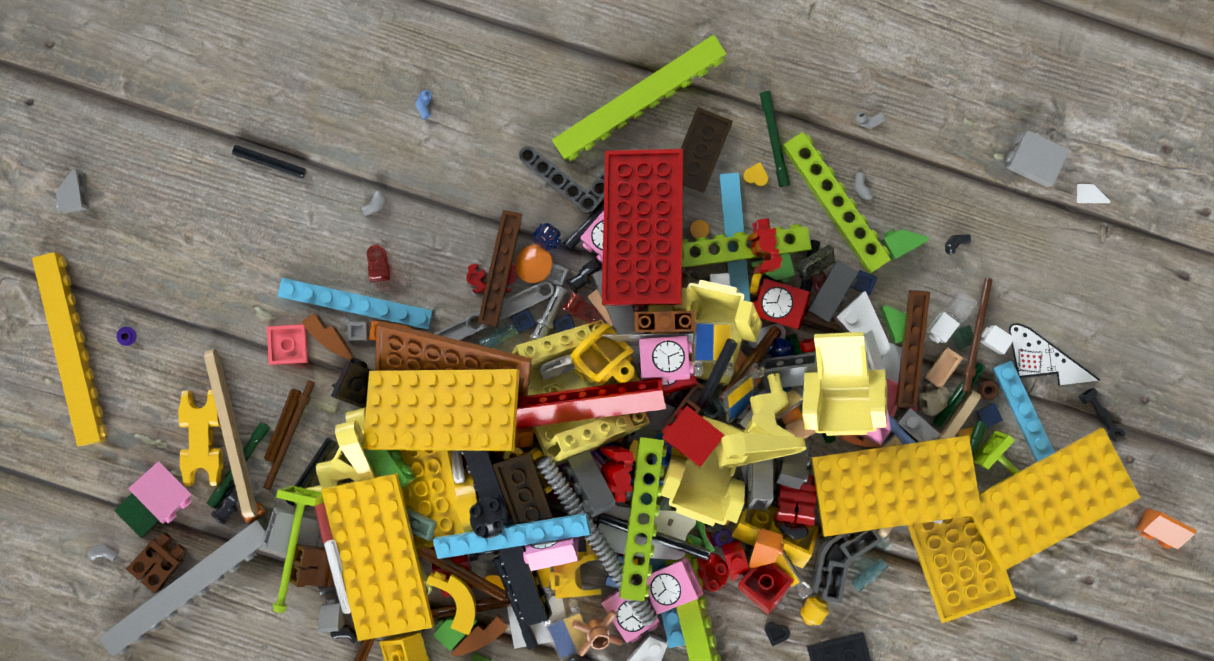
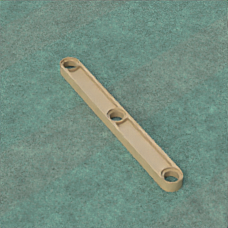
[204,349,258,519]
[876,389,981,538]

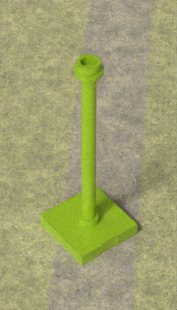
[973,430,1019,475]
[272,485,324,613]

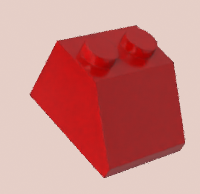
[738,563,794,615]

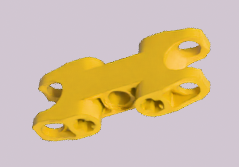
[178,390,224,487]

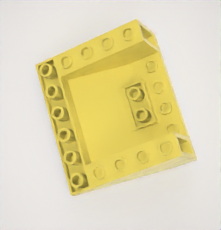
[512,320,650,467]

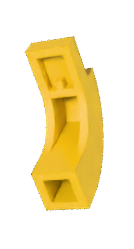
[455,469,480,533]
[426,572,476,635]

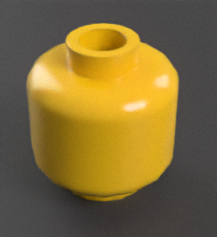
[800,595,829,626]

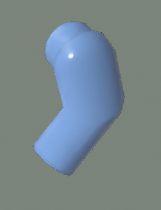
[416,90,432,120]

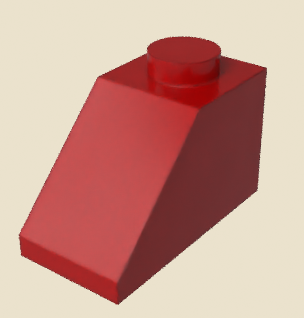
[721,540,749,581]

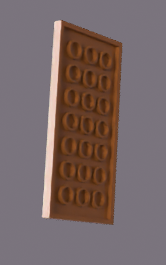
[375,321,532,397]

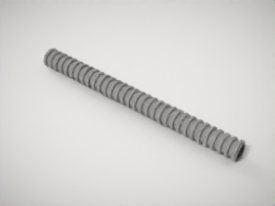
[537,456,658,626]

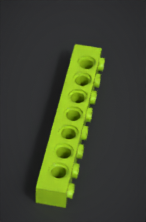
[782,132,891,274]
[682,224,811,269]
[619,437,667,601]

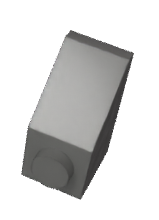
[55,169,89,213]
[318,598,346,633]

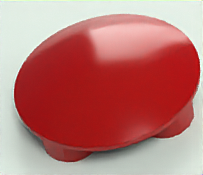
[696,553,729,592]

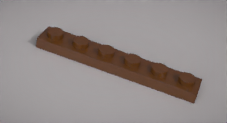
[477,210,523,328]
[895,290,930,408]

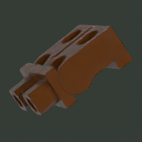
[126,532,187,593]
[289,544,334,587]

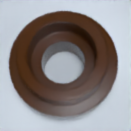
[978,381,998,400]

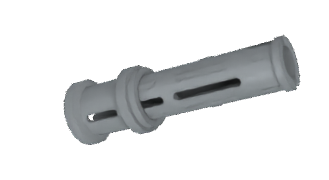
[530,286,568,340]

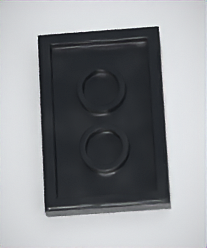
[806,631,871,661]

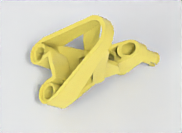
[715,373,806,469]
[305,407,378,492]

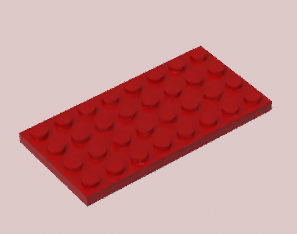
[602,149,684,306]

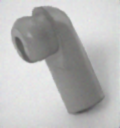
[856,112,885,129]
[854,173,874,200]
[361,190,385,216]
[88,544,119,562]

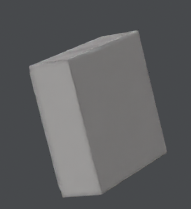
[545,262,569,287]
[347,322,368,342]

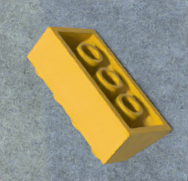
[732,498,819,568]

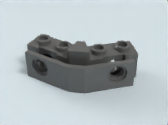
[810,529,883,603]

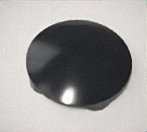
[469,498,508,538]

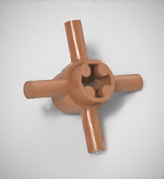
[572,609,623,656]

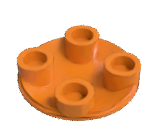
[515,245,552,283]

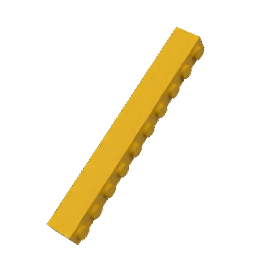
[32,252,108,447]

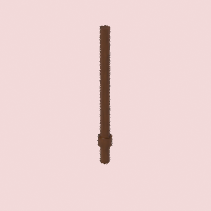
[962,278,993,392]
[263,380,315,490]

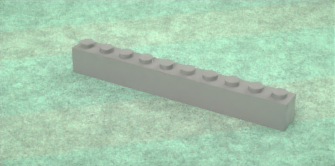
[99,518,268,657]

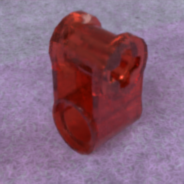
[367,245,390,283]
[561,291,599,323]

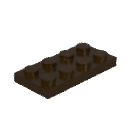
[681,107,733,193]
[493,451,555,525]

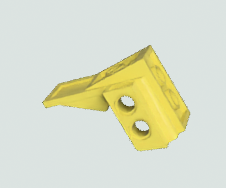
[674,280,762,386]
[802,332,887,436]
[661,416,748,526]

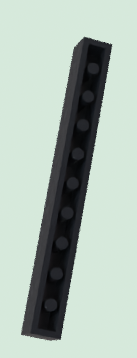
[460,450,553,626]

